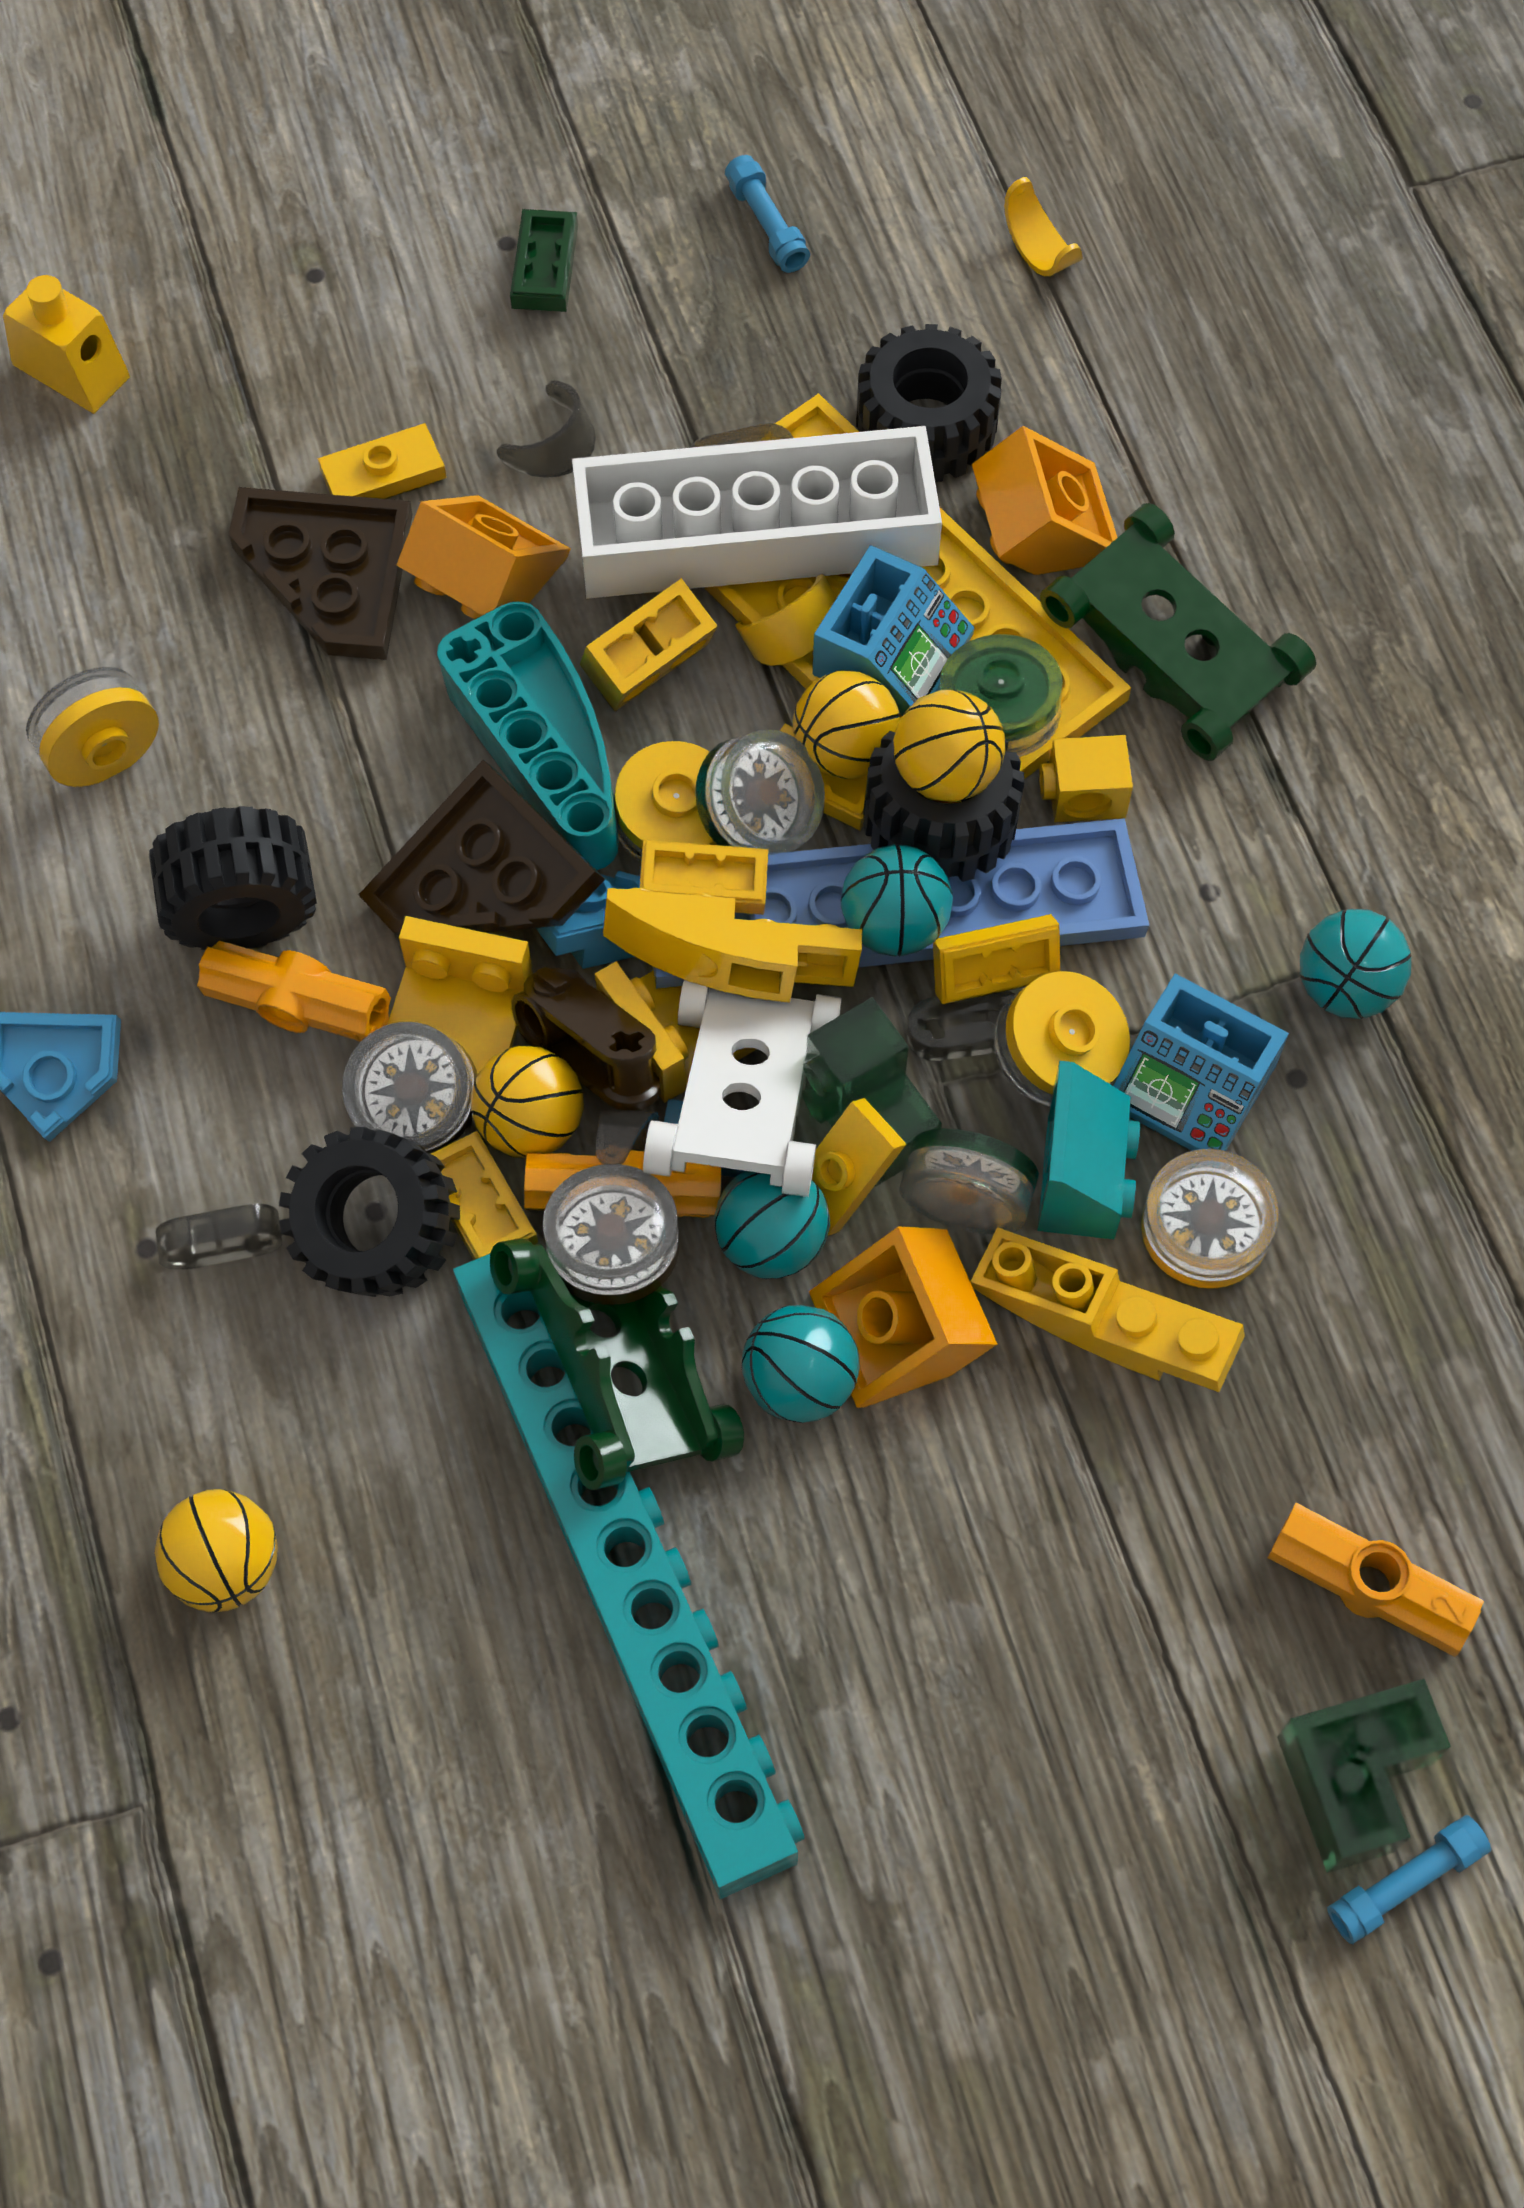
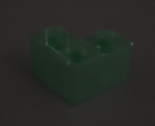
[802,997,942,1187]
[1277,1679,1451,1873]

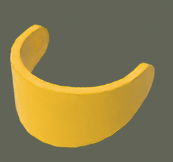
[1004,177,1083,276]
[735,574,836,666]

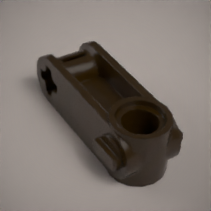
[511,966,661,1111]

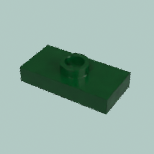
[510,209,578,312]

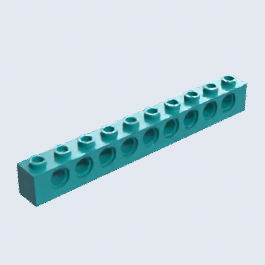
[453,1254,805,1899]

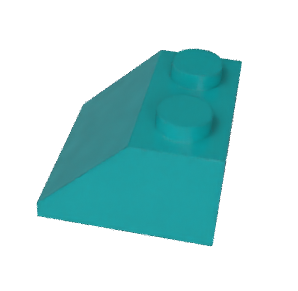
[1037,1060,1140,1240]

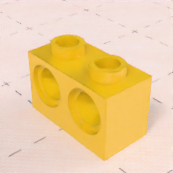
[579,578,718,711]

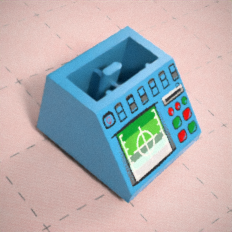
[813,545,974,715]
[1113,973,1289,1163]

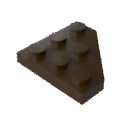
[229,487,413,660]
[358,760,605,936]

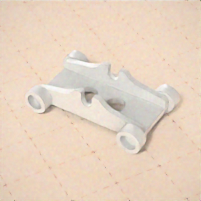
[643,980,842,1197]

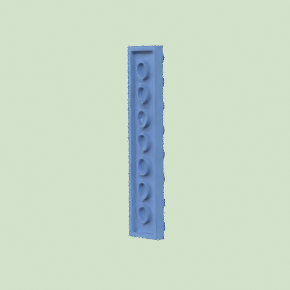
[640,818,1149,989]

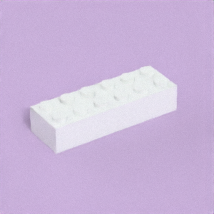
[572,426,942,599]

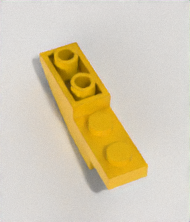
[603,888,862,1003]
[970,1227,1245,1392]

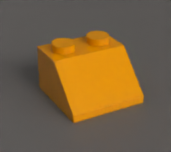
[972,426,1118,575]
[396,495,571,619]
[809,1226,998,1408]

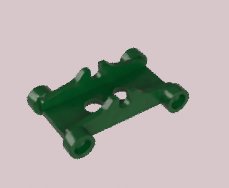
[1040,503,1316,761]
[490,1238,744,1490]

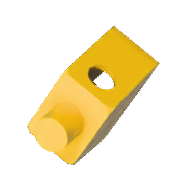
[3,275,130,414]

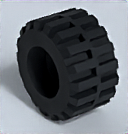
[856,324,1002,482]
[863,731,1025,882]
[149,806,317,950]
[279,1127,460,1297]

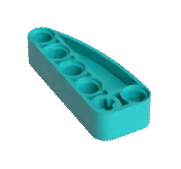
[437,602,619,870]

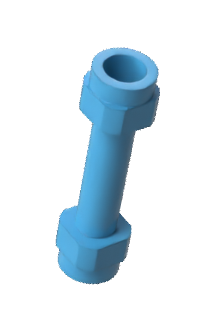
[725,155,810,273]
[1327,1815,1491,1944]

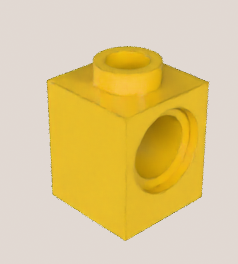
[1039,735,1133,823]

